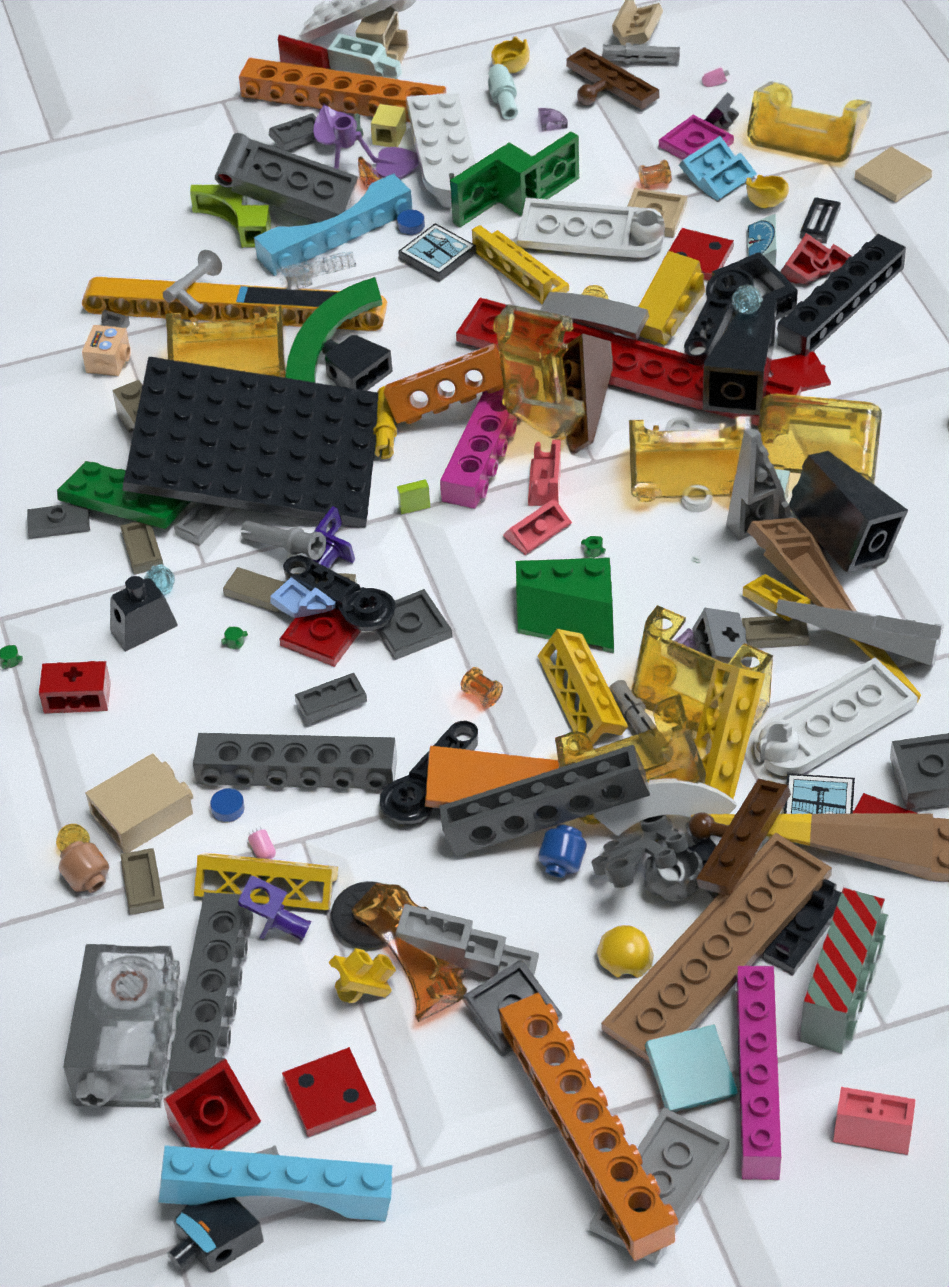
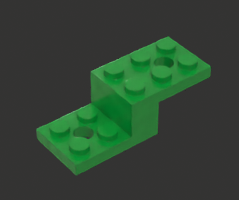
[450,131,580,228]

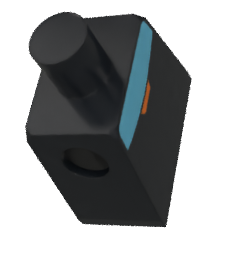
[167,1197,264,1272]

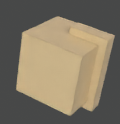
[355,6,409,63]

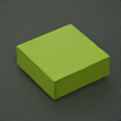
[397,479,431,515]

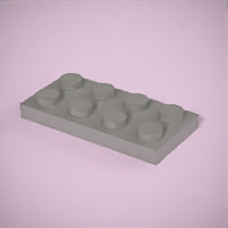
[589,1108,730,1265]

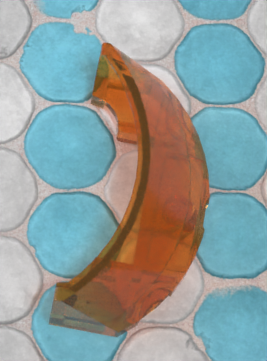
[351,883,468,1022]

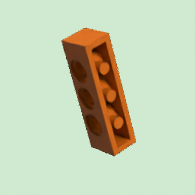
[383,343,509,424]

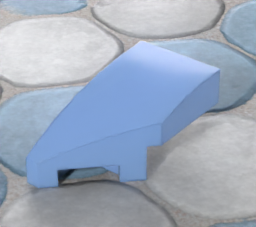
[270,577,336,618]

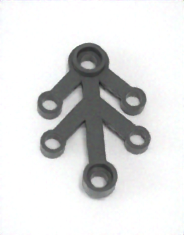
[591,815,689,888]

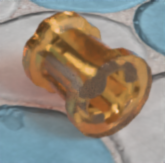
[638,160,672,189]
[460,666,503,708]

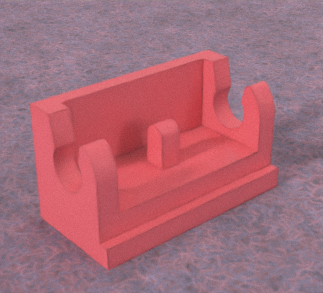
[528,440,561,506]
[833,1087,916,1155]

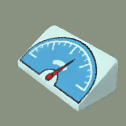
[747,214,777,265]

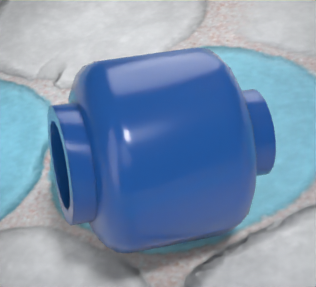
[538,824,587,878]

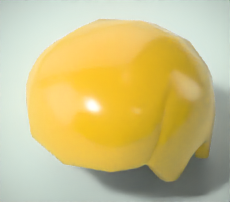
[491,36,530,73]
[746,174,789,208]
[596,925,654,978]

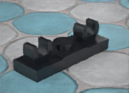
[763,879,841,976]

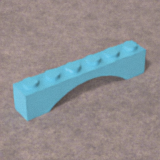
[254,173,413,276]
[158,1145,392,1221]

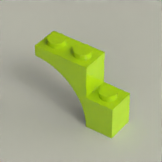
[190,184,271,248]

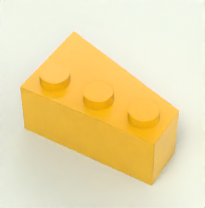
[638,251,706,345]

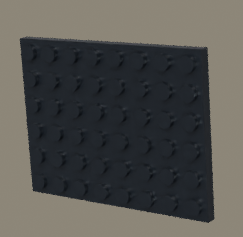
[123,356,378,528]

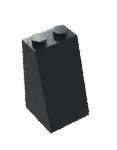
[703,297,777,416]
[789,451,908,573]

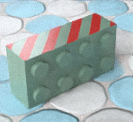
[800,887,889,1053]

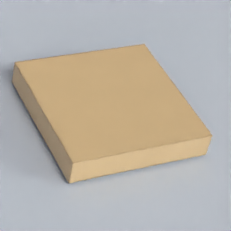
[855,146,933,202]
[627,188,687,238]

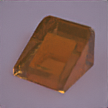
[357,156,382,190]

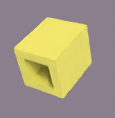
[370,104,407,147]

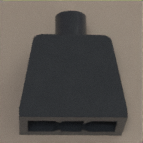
[322,335,393,391]
[110,576,178,652]

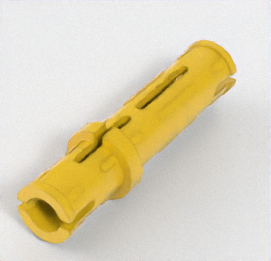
[373,386,397,459]

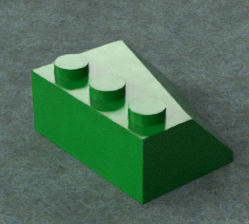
[515,557,614,653]

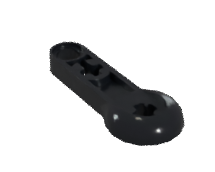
[684,268,754,366]
[283,555,396,631]
[379,720,478,825]

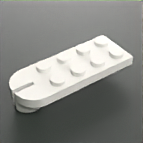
[299,0,416,42]
[406,93,476,208]
[517,198,665,258]
[754,658,918,776]

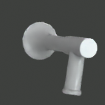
[163,249,222,315]

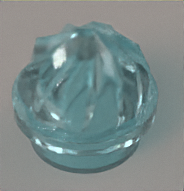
[732,285,763,315]
[144,564,175,596]

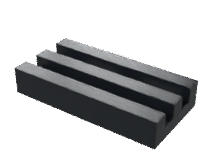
[800,197,841,244]

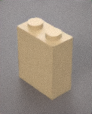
[85,753,193,853]

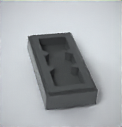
[268,113,316,151]
[27,504,90,538]
[294,672,367,724]

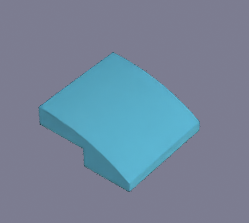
[679,136,757,201]

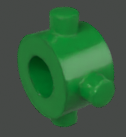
[581,536,606,558]
[221,626,248,649]
[0,645,23,669]

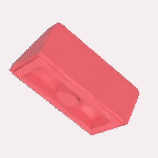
[503,498,572,555]

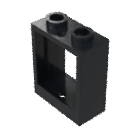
[712,252,798,320]

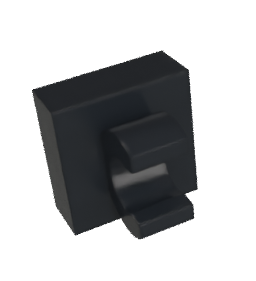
[704,92,740,130]

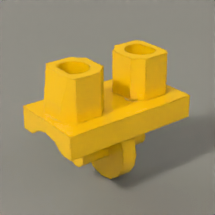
[328,948,396,1003]

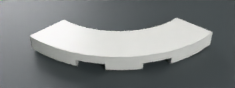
[593,779,737,836]

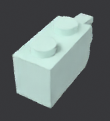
[327,33,402,79]

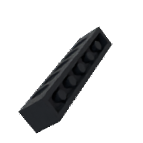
[776,234,906,356]

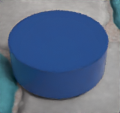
[397,209,425,235]
[210,788,245,822]

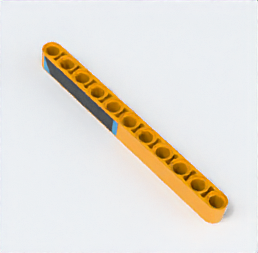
[82,277,388,331]

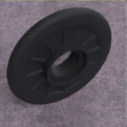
[331,881,405,948]

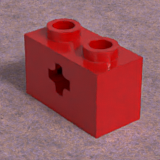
[39,661,111,714]

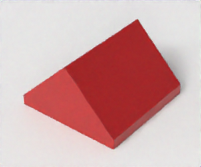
[277,34,331,69]
[163,1059,262,1150]

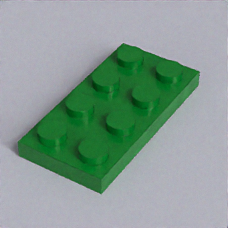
[57,461,191,529]

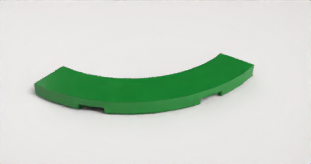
[286,277,383,383]

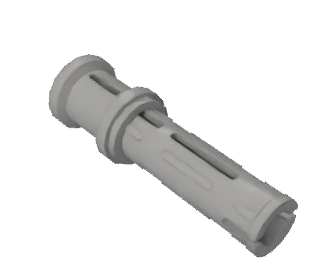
[241,521,326,560]

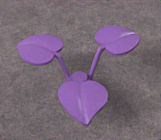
[313,105,419,179]

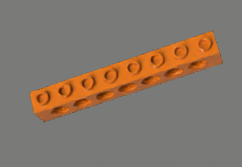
[239,58,447,122]
[499,992,678,1261]

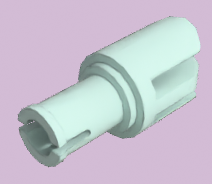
[488,64,518,120]

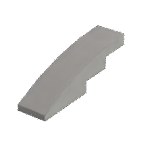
[538,292,649,339]
[396,904,539,978]

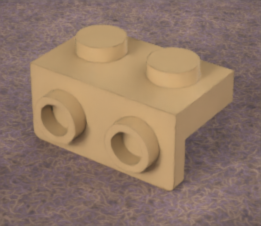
[612,0,663,45]

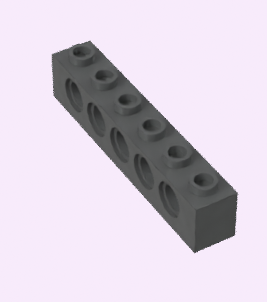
[193,733,397,790]
[439,744,650,856]
[168,892,253,1091]

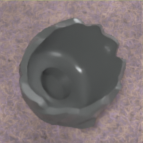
[644,849,703,902]

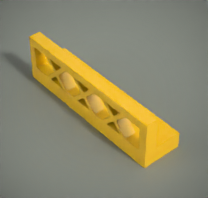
[471,225,569,305]
[537,629,628,750]
[685,661,765,800]
[194,852,338,910]

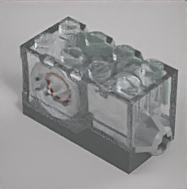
[63,944,184,1108]

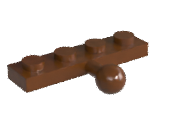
[566,47,660,110]
[688,778,791,896]

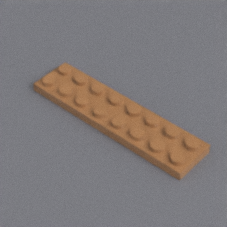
[601,832,832,1063]

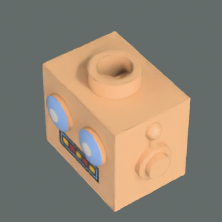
[82,325,131,376]

